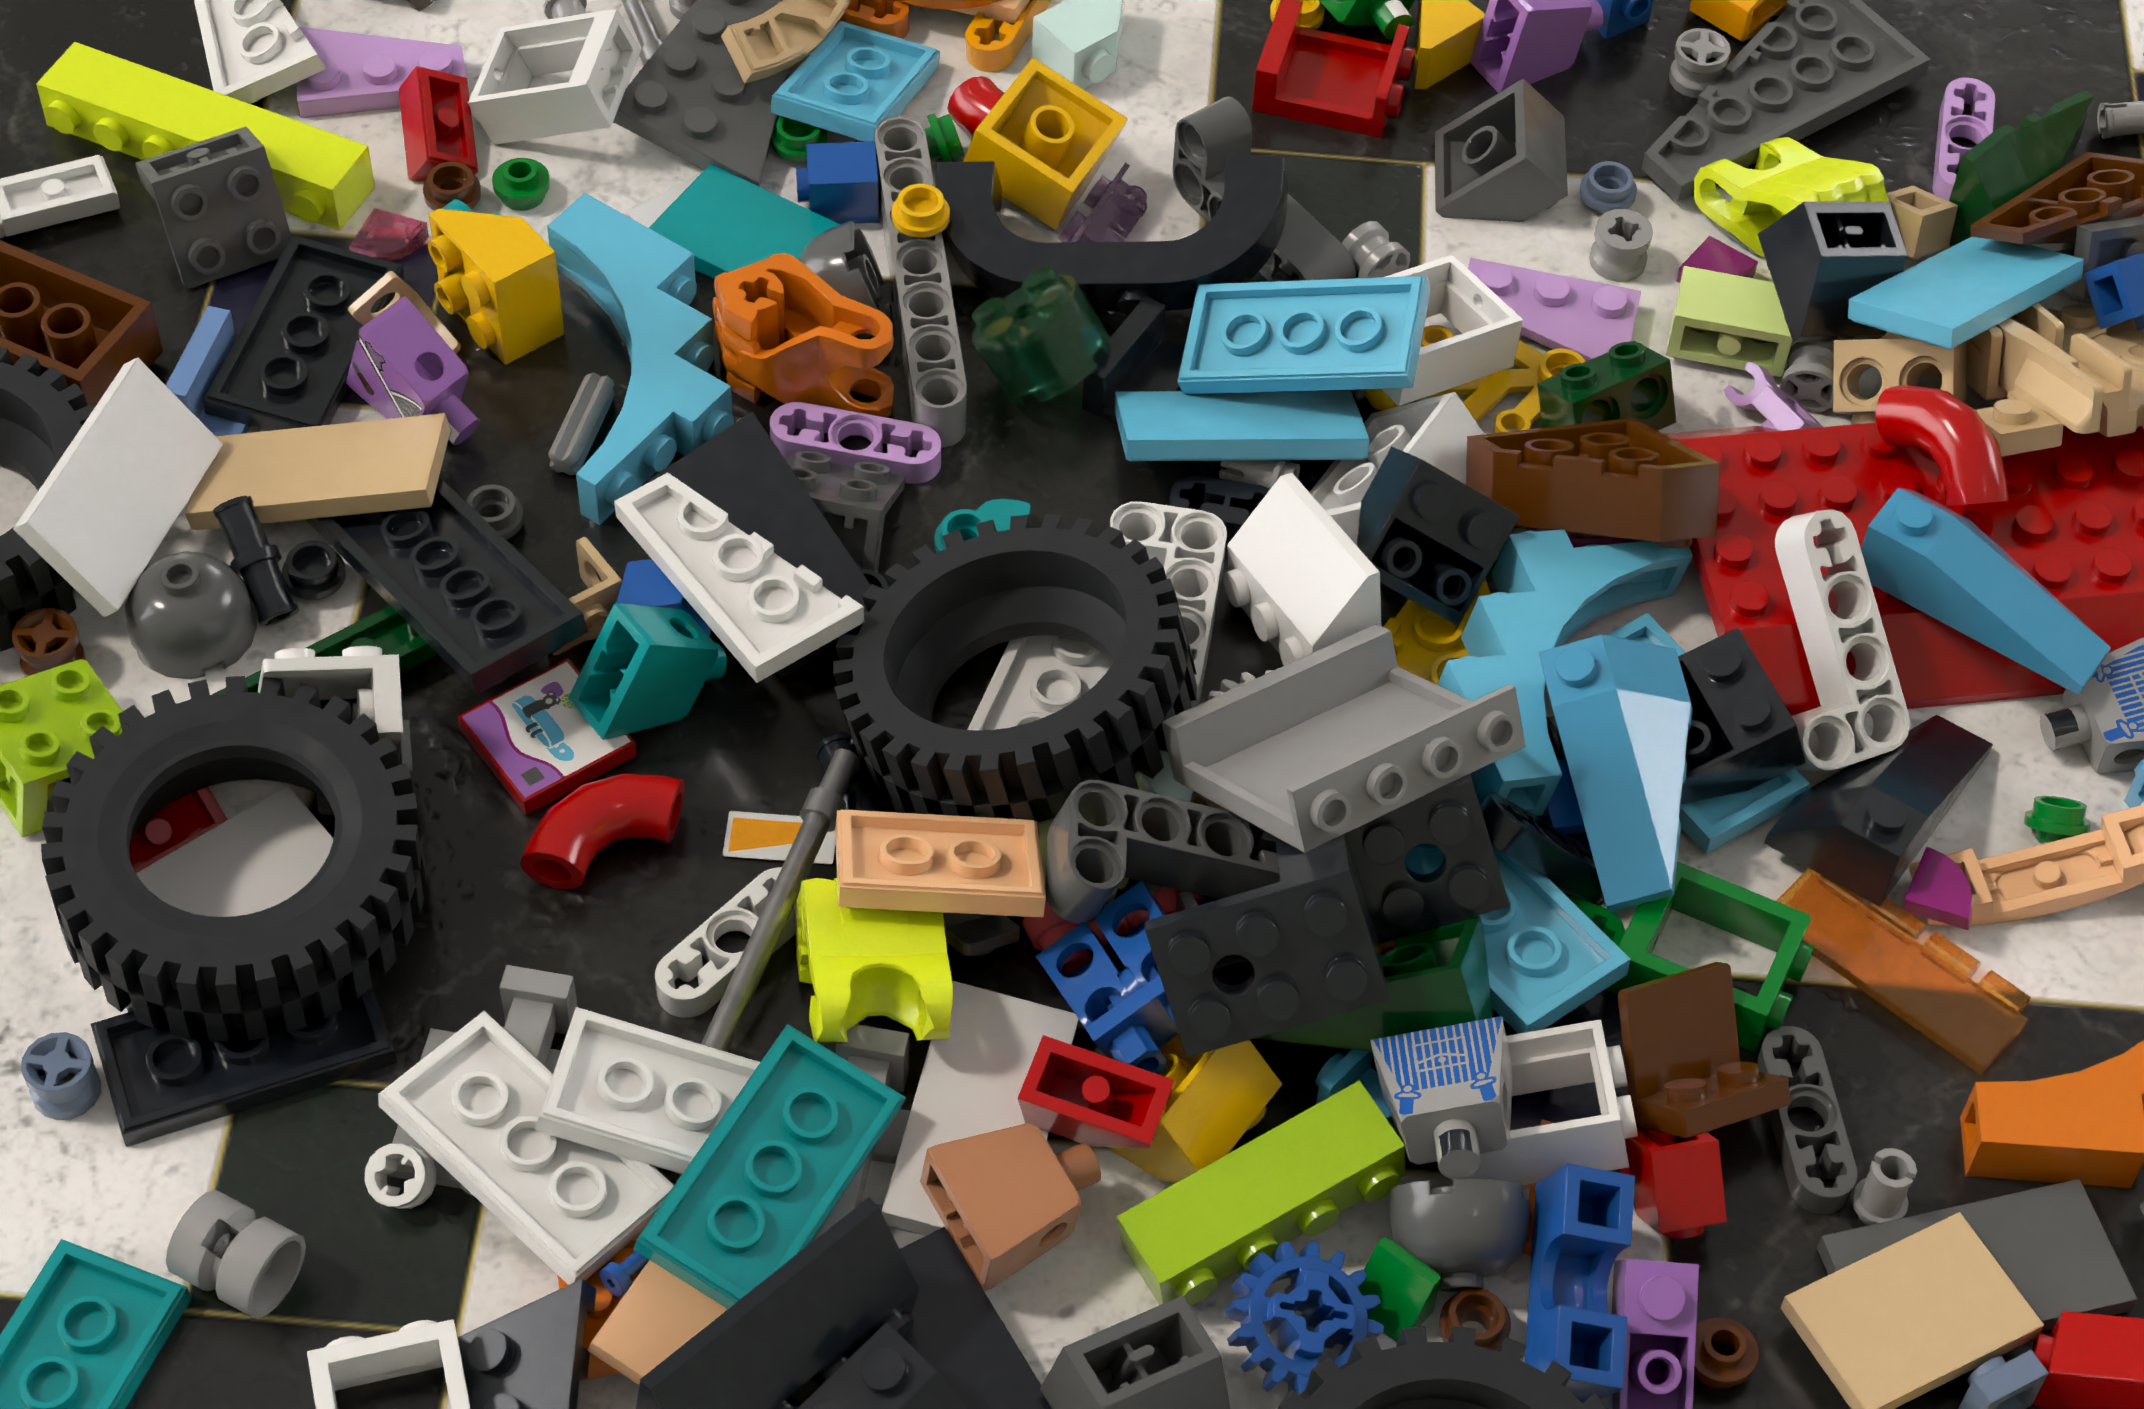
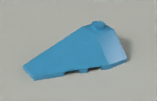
[1861,488,2111,695]
[1538,634,1693,912]

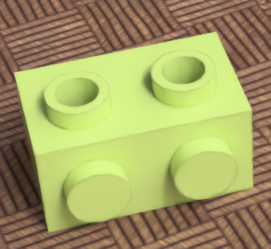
[1666,266,1792,377]

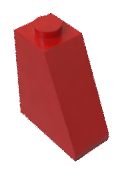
[2031,1311,2144,1409]

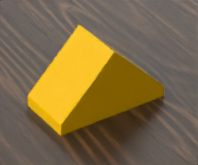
[1414,0,1485,89]

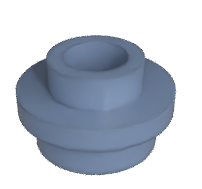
[1580,161,1637,213]

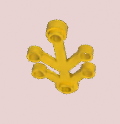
[1362,325,1586,433]

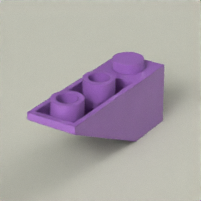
[1612,1259,1699,1409]

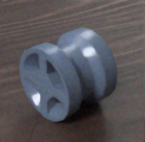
[21,1032,101,1120]

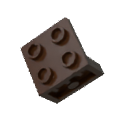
[1618,962,1791,1138]

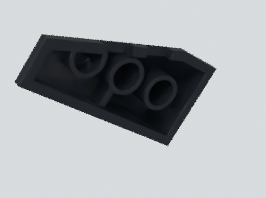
[1764,714,1993,907]

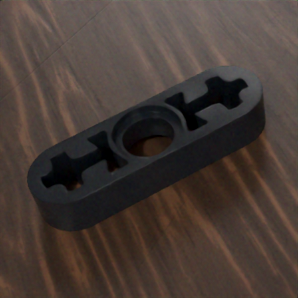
[1480,792,1605,906]

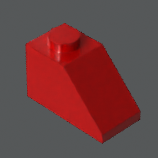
[1017,1035,1175,1149]
[1621,1126,1727,1239]

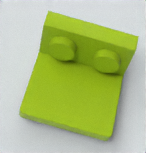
[0,659,123,837]

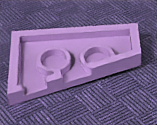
[296,27,466,118]
[1468,258,1641,361]

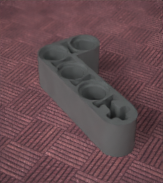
[1172,96,1356,282]
[1045,780,1280,923]

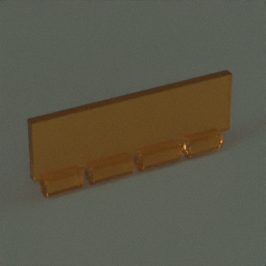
[1776,868,2031,1074]

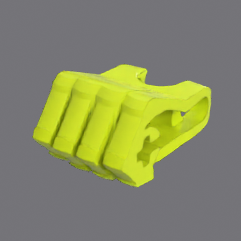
[1694,137,1889,275]
[795,878,953,1043]

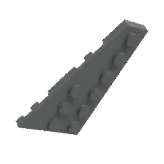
[1641,0,1931,202]

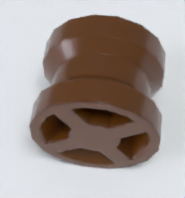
[12,608,86,677]

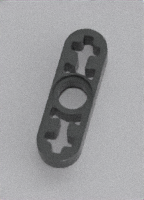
[1756,1026,1858,1215]

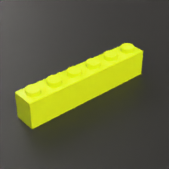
[36,42,375,231]

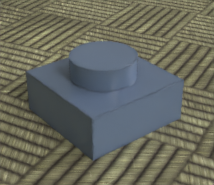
[1958,1350,2049,1409]

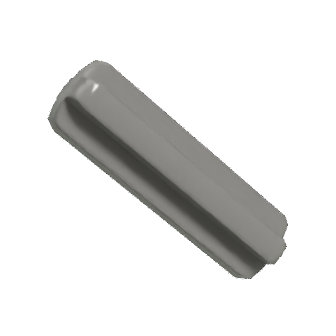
[548,372,615,476]

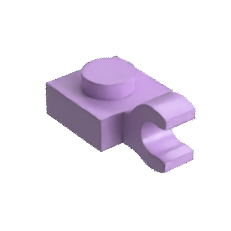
[1724,362,1823,431]

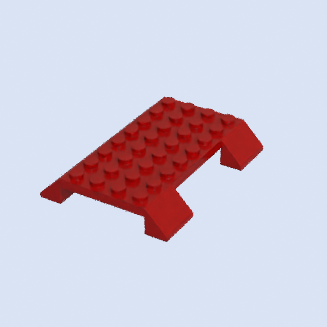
[1664,405,2144,716]

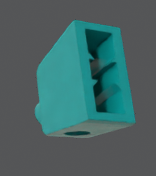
[568,603,727,740]

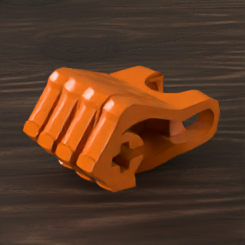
[712,253,894,418]

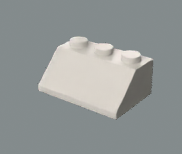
[1309,392,1484,545]
[1223,472,1381,666]

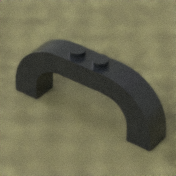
[936,157,1288,316]

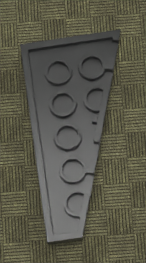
[613,0,791,187]

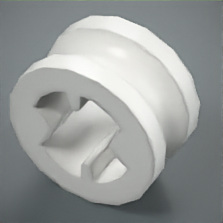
[365,1143,437,1209]

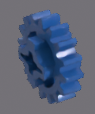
[1224,1241,1384,1395]

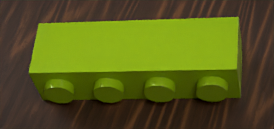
[1117,1080,1405,1305]

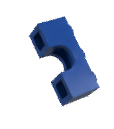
[1525,1163,1635,1403]

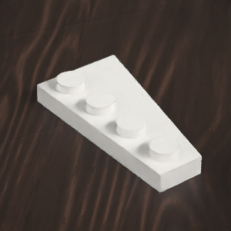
[194,0,327,104]
[614,473,864,683]

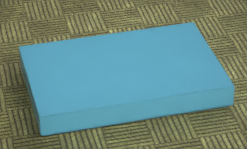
[771,21,940,142]

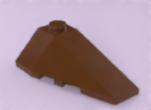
[1970,152,2144,244]

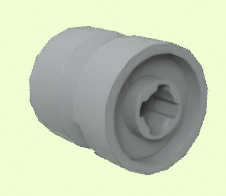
[166,1190,306,1319]

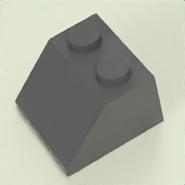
[1435,79,1568,222]

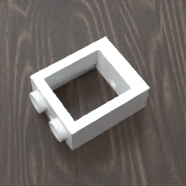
[468,8,641,145]
[1382,255,1523,406]
[1465,1019,1638,1185]
[307,1319,471,1409]

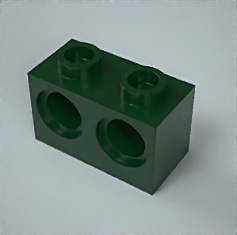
[1537,341,1676,431]

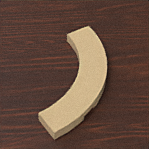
[721,0,850,84]

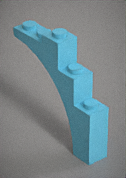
[547,193,734,525]
[1437,529,1693,816]

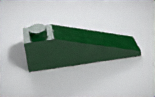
[1949,90,2094,247]
[1254,916,1493,1051]

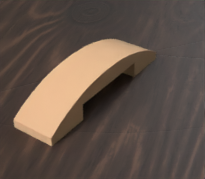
[1909,805,2144,926]

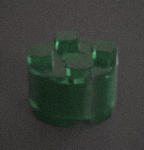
[972,266,1111,405]

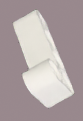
[1110,502,1227,707]
[1775,509,1910,772]

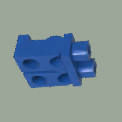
[1036,880,1179,1074]

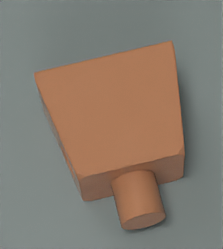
[920,1123,1101,1292]

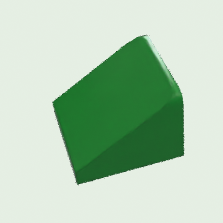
[1358,1236,1441,1343]

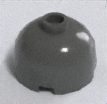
[799,221,894,339]
[125,551,257,679]
[1389,1178,1530,1292]

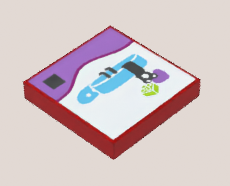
[457,659,637,815]

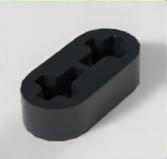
[1169,475,1270,542]

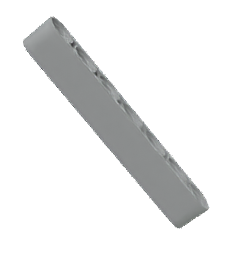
[875,117,967,448]

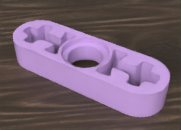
[1932,78,1995,201]
[770,402,941,484]

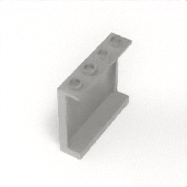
[1161,624,1526,853]

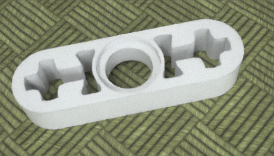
[655,867,807,1018]

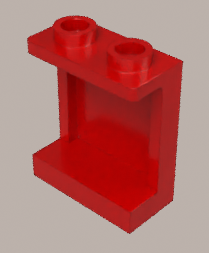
[1252,0,1416,138]

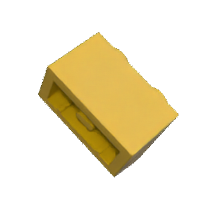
[428,209,565,365]

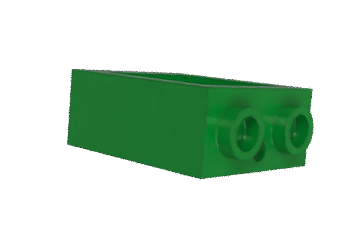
[1605,861,1815,1052]

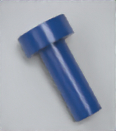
[599,1251,649,1297]

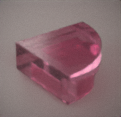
[349,208,429,261]

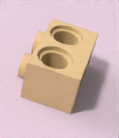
[1833,338,1967,425]

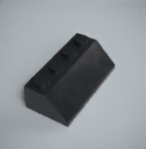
[636,1197,919,1409]

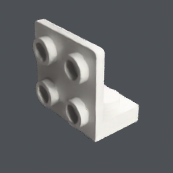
[258,646,403,748]

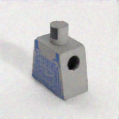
[2040,637,2144,774]
[1371,1016,1513,1179]

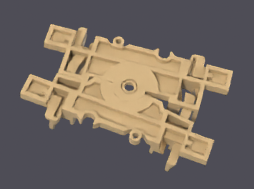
[1879,303,2144,457]

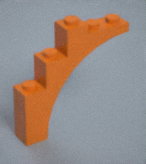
[1960,1040,2144,1188]

